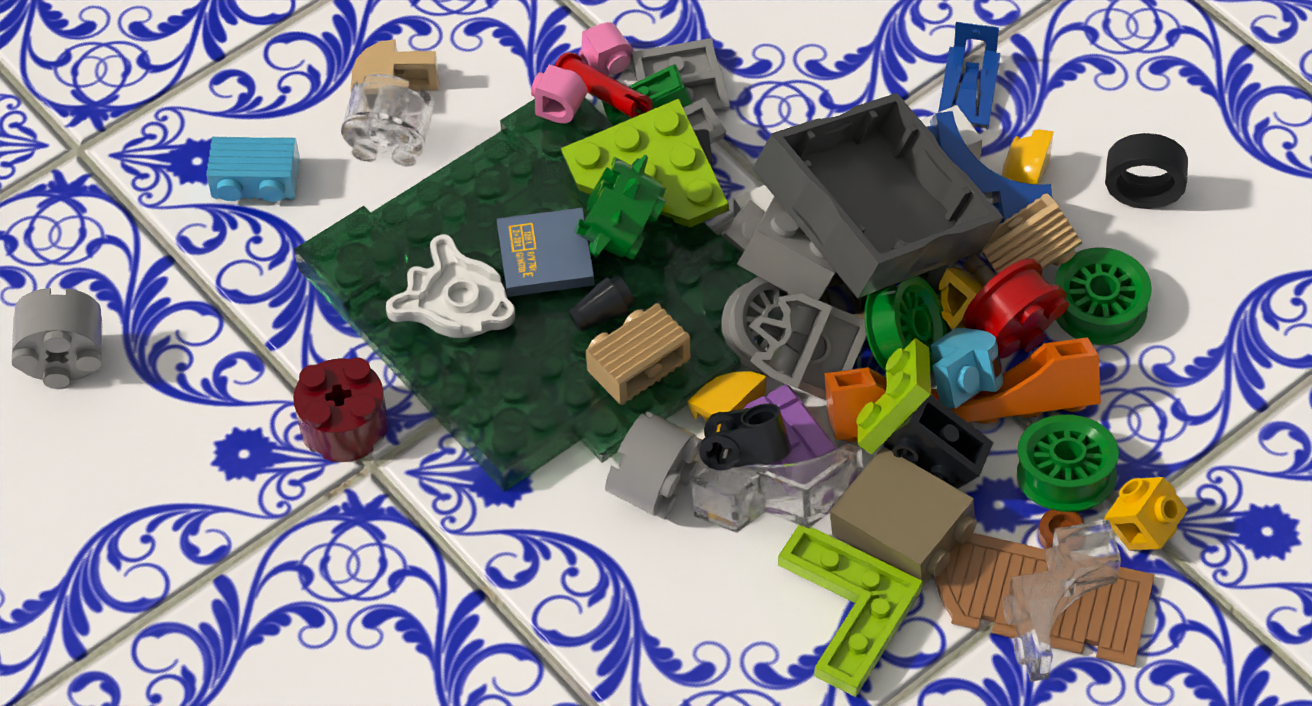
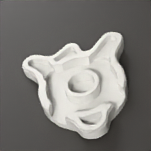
[386,234,516,338]

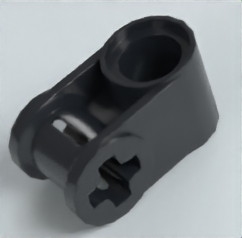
[699,403,792,470]

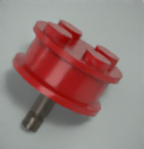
[963,254,1069,359]

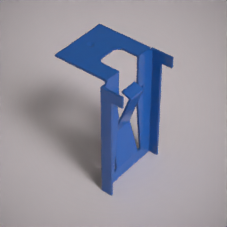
[938,22,1001,130]

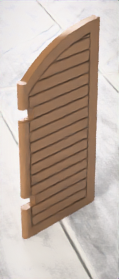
[933,533,1155,667]

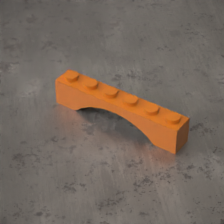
[824,337,1101,442]

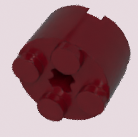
[293,357,388,462]

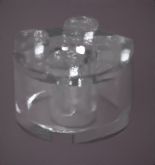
[341,74,434,167]

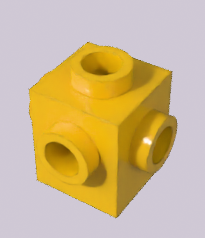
[1104,477,1188,550]

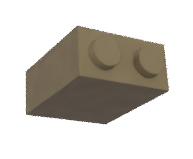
[829,446,977,588]

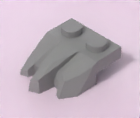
[749,293,867,400]

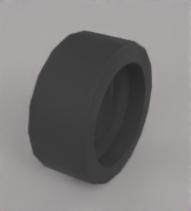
[1105,133,1188,209]

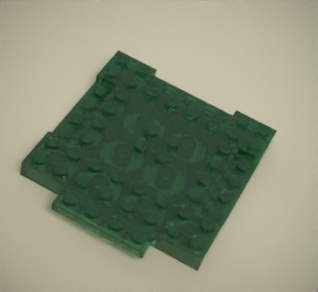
[294,98,758,492]

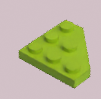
[561,99,730,227]

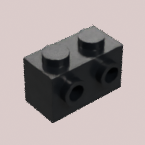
[882,395,994,489]

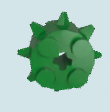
[574,155,666,260]

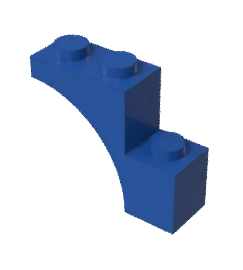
[926,111,1053,224]

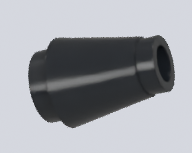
[568,275,636,334]

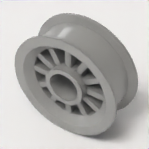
[721,276,791,374]

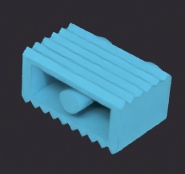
[207,136,300,202]

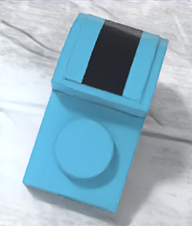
[931,328,1003,409]

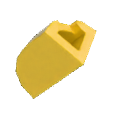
[1002,129,1054,185]
[939,268,983,330]
[687,371,767,450]

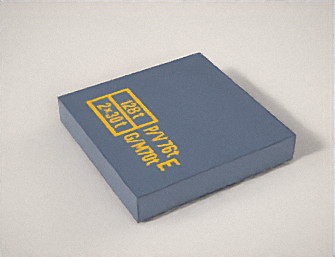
[497,208,594,297]

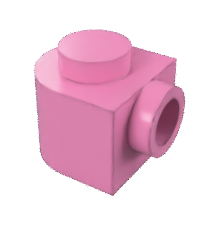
[579,22,633,75]
[531,64,587,123]

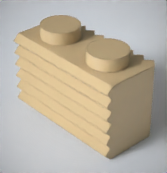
[981,193,1082,274]
[586,303,691,405]

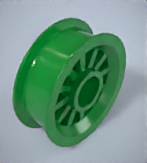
[1054,247,1152,345]
[865,276,948,372]
[1017,415,1119,512]

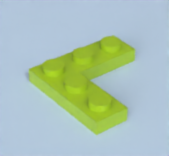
[778,522,923,697]

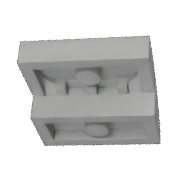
[631,38,730,112]

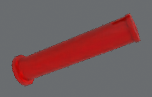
[555,52,652,118]

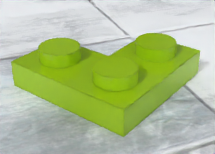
[856,338,931,455]

